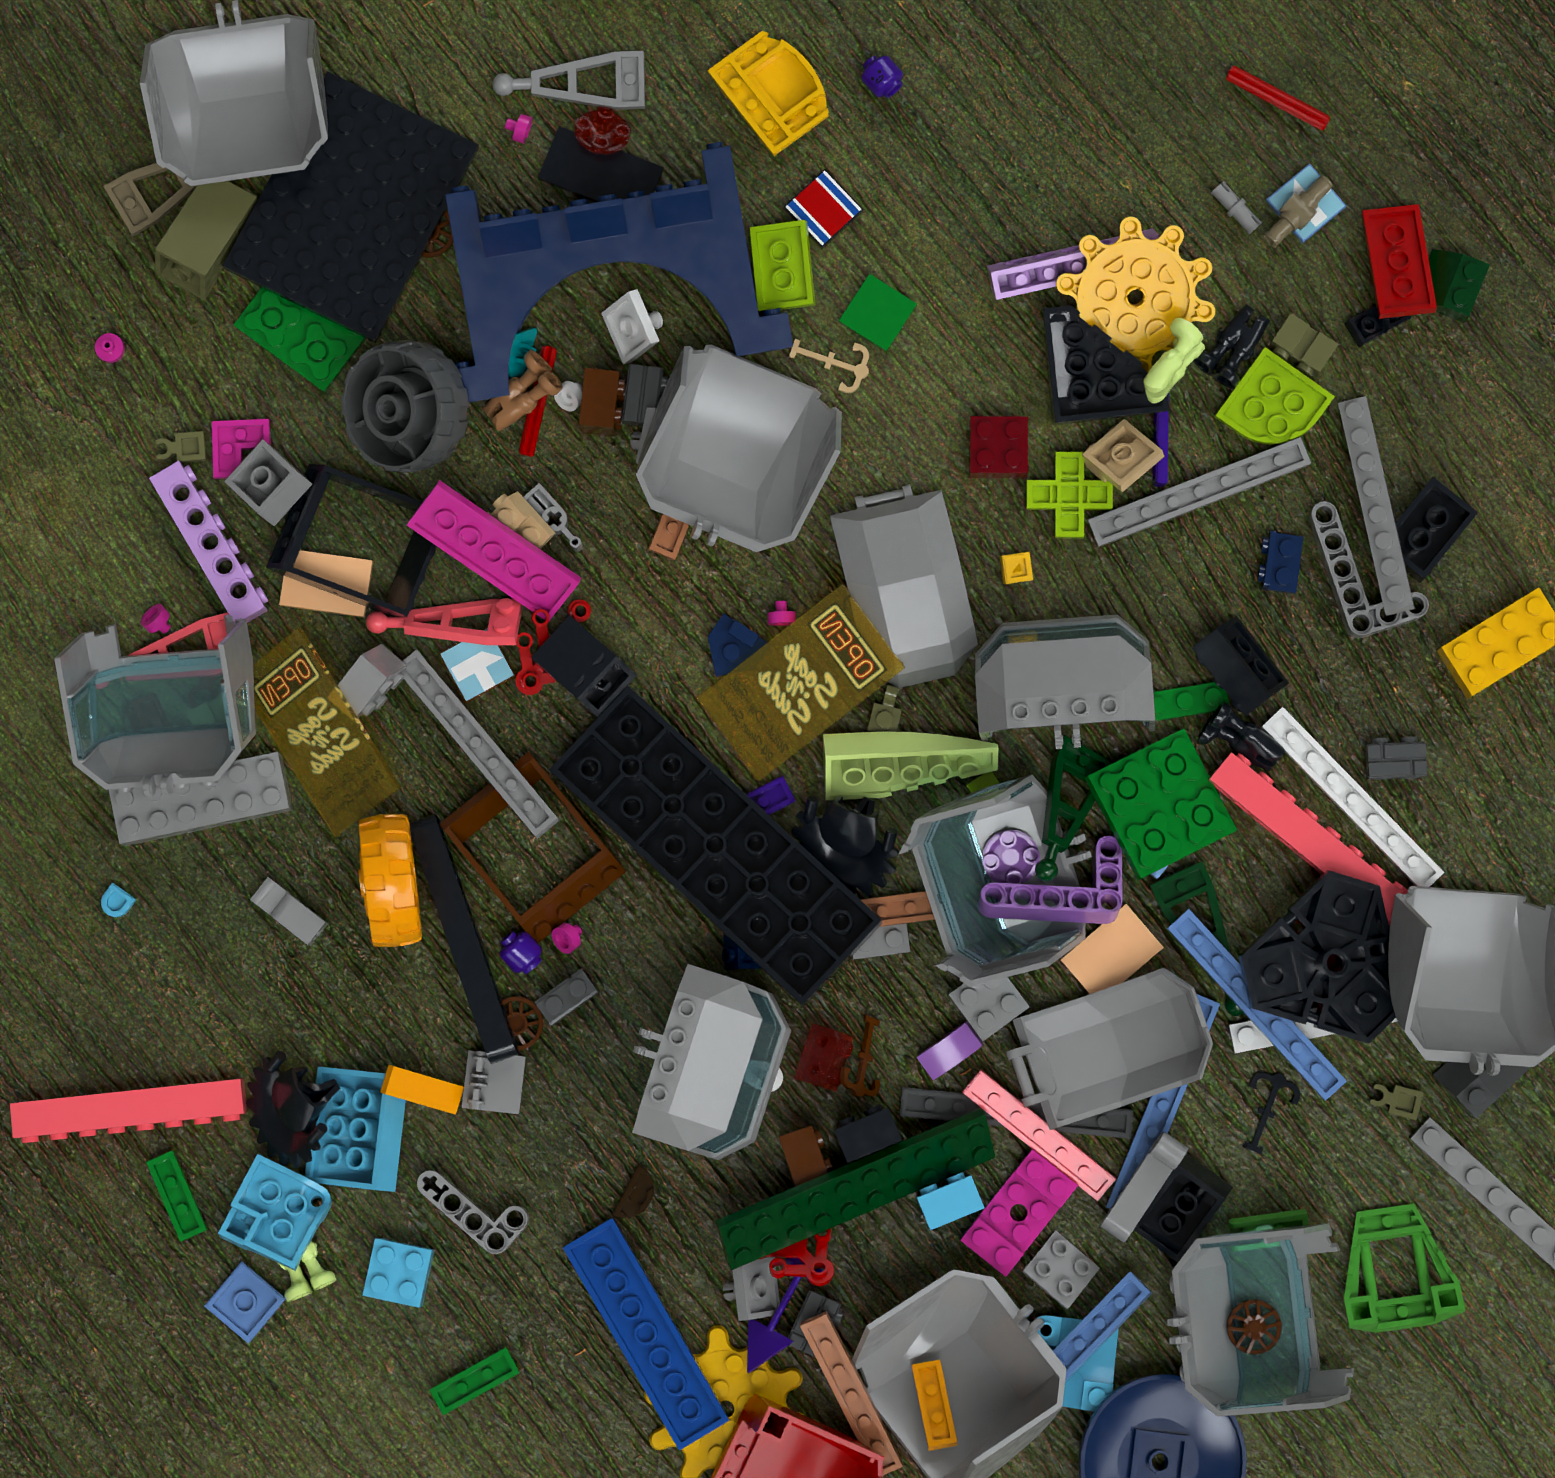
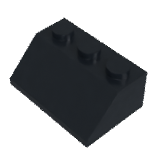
[1192,615,1289,716]

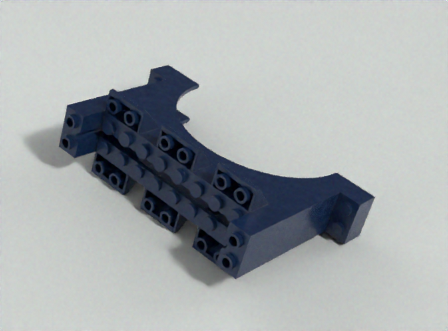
[445,142,793,403]

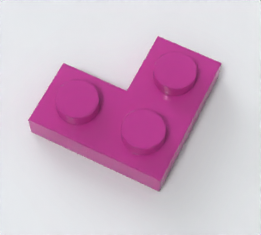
[212,419,271,479]

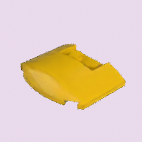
[707,31,829,156]

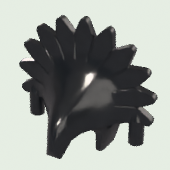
[791,796,899,896]
[246,1051,340,1168]

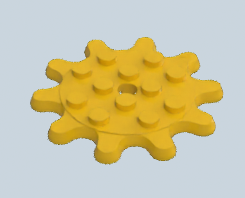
[1056,216,1215,372]
[644,1325,804,1478]

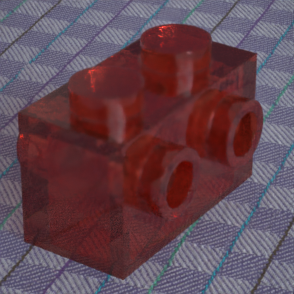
[794,1023,854,1092]

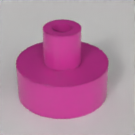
[505,114,533,144]
[95,333,125,363]
[767,601,796,626]
[140,604,171,634]
[552,923,582,954]

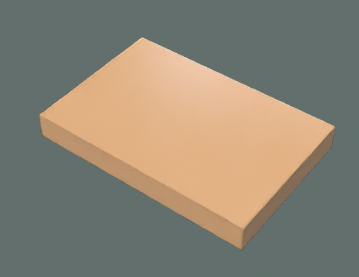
[279,550,373,618]
[1060,904,1164,994]

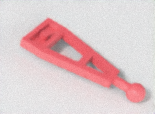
[366,598,523,645]
[93,612,229,689]

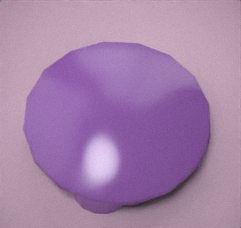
[982,830,1040,884]

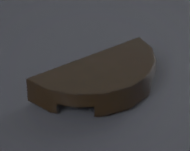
[612,1164,654,1218]

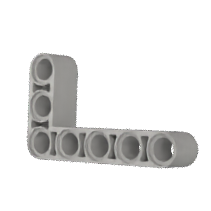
[1308,501,1429,639]

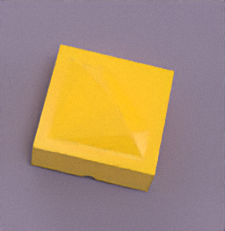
[1000,552,1033,584]

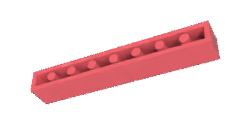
[1208,752,1408,926]
[10,1079,247,1143]

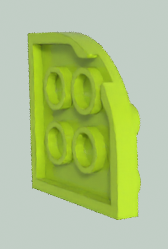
[1215,347,1335,445]

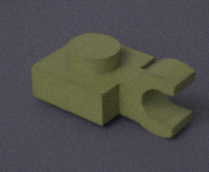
[867,685,902,732]

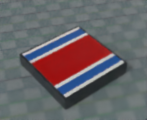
[783,169,864,249]

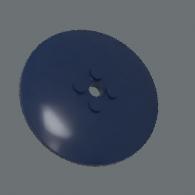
[1078,1374,1247,1478]

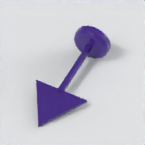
[747,1258,823,1373]

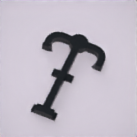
[1243,1072,1300,1154]

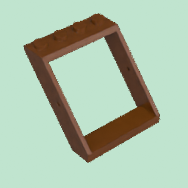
[439,752,626,943]

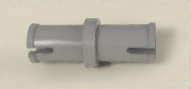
[1211,181,1262,235]

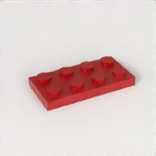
[1361,204,1437,319]

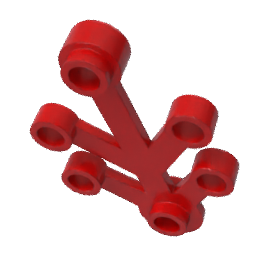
[515,599,591,695]
[760,1228,834,1286]

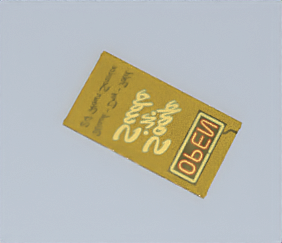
[697,584,905,781]
[241,627,401,837]

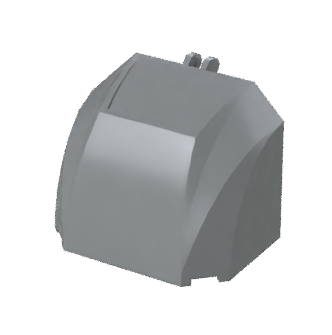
[140,0,328,186]
[636,345,842,552]
[1388,886,1555,1076]
[852,1269,1067,1478]

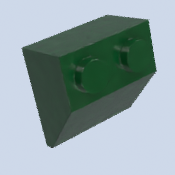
[1429,249,1490,323]

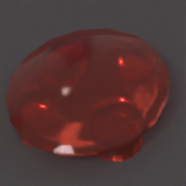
[574,106,631,154]

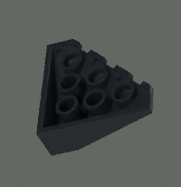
[1043,306,1169,426]

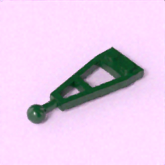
[1035,735,1112,882]
[1149,861,1244,1016]

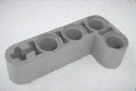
[1099,1132,1189,1243]
[417,1170,530,1254]

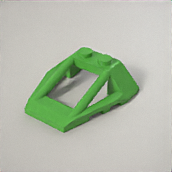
[1344,1204,1465,1333]

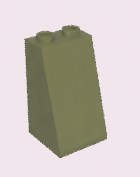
[155,181,257,301]

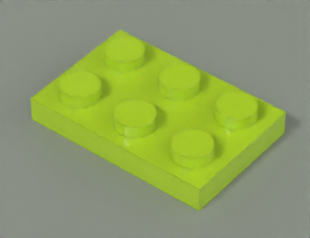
[750,220,816,313]

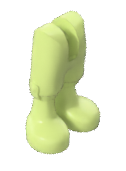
[1144,318,1205,403]
[278,1240,336,1302]

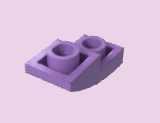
[916,1021,983,1080]

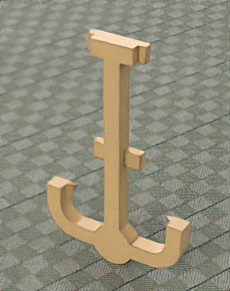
[789,339,869,393]

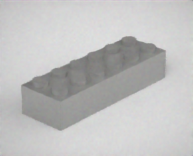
[109,752,293,846]

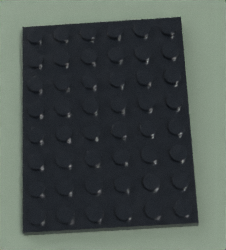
[223,71,479,343]

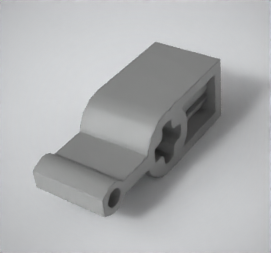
[524,483,583,552]
[250,877,328,946]

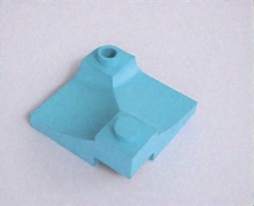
[218,1154,332,1271]
[1036,1315,1119,1411]

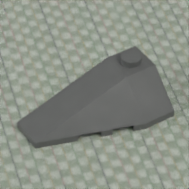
[1432,1062,1530,1119]

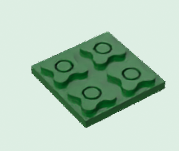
[234,288,366,393]
[1085,729,1237,880]

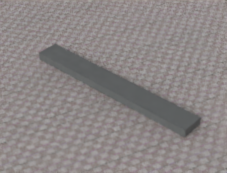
[900,1087,1133,1139]

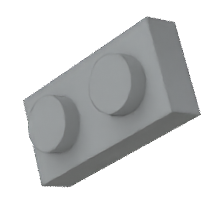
[853,923,910,960]

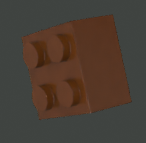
[579,368,626,437]
[779,1126,833,1187]

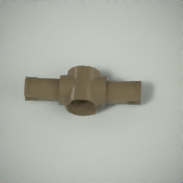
[1263,175,1333,248]

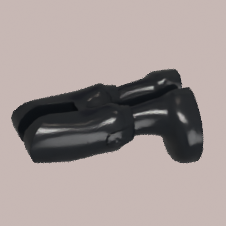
[1193,304,1270,389]
[1197,701,1285,771]

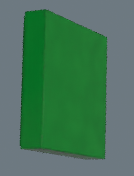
[839,274,917,353]

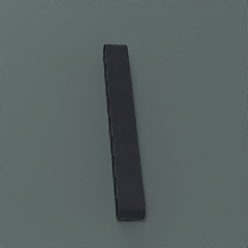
[410,813,519,1065]

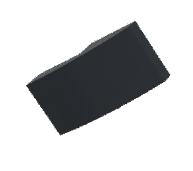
[1344,305,1412,348]

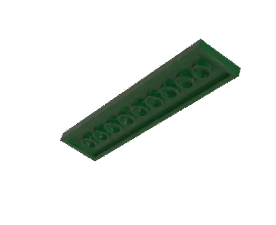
[715,1108,995,1271]

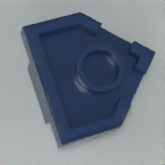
[708,613,771,678]

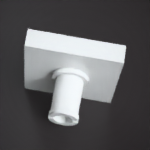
[601,289,663,365]

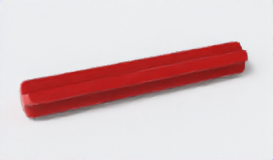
[1226,66,1330,130]
[519,346,557,457]

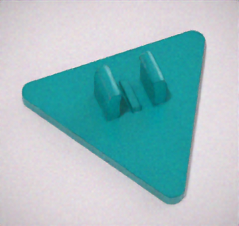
[508,327,537,379]

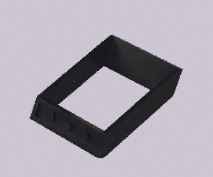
[266,464,436,617]

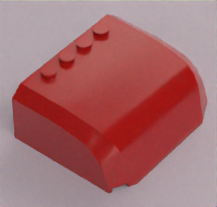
[711,1393,884,1478]

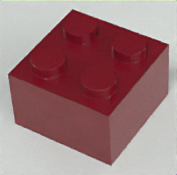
[969,416,1028,479]

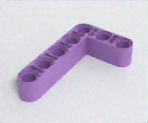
[977,836,1122,924]

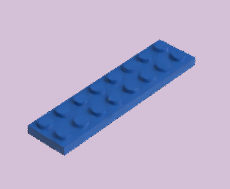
[563,1218,730,1450]

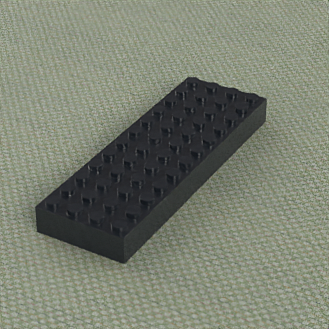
[549,686,883,1008]

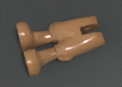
[482,350,562,432]

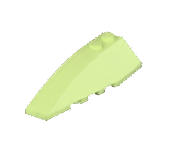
[823,732,998,800]

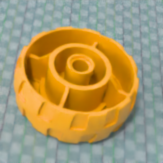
[358,813,422,947]

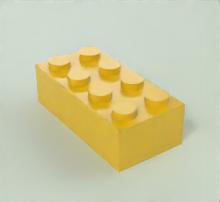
[1437,588,1555,699]

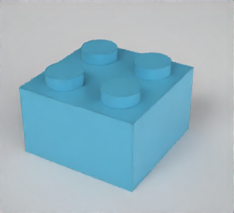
[916,1172,984,1230]
[362,1237,435,1308]

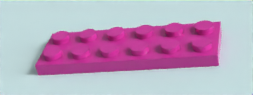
[407,480,581,621]

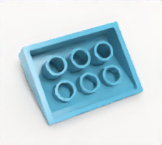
[305,1067,406,1192]

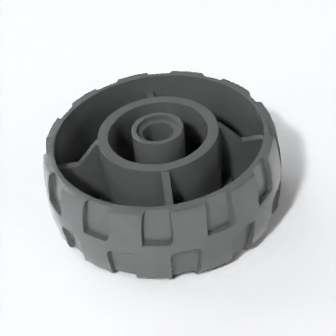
[341,340,469,473]

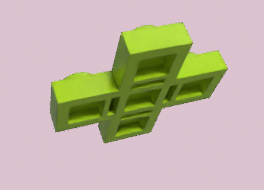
[1026,452,1113,539]

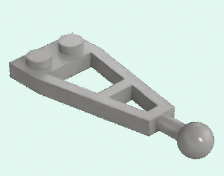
[492,51,645,110]

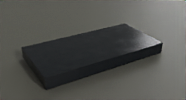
[538,126,664,202]

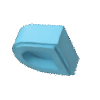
[101,883,137,917]

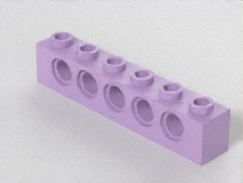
[987,228,1159,300]
[149,461,269,623]

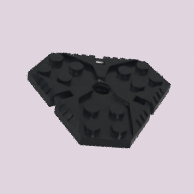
[1239,870,1396,1044]

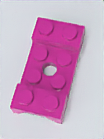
[960,1149,1078,1277]

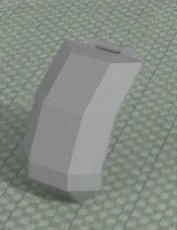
[830,484,978,688]
[1006,968,1213,1130]

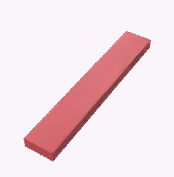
[962,1069,1116,1201]

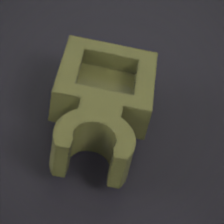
[155,431,207,463]
[1368,1084,1424,1121]

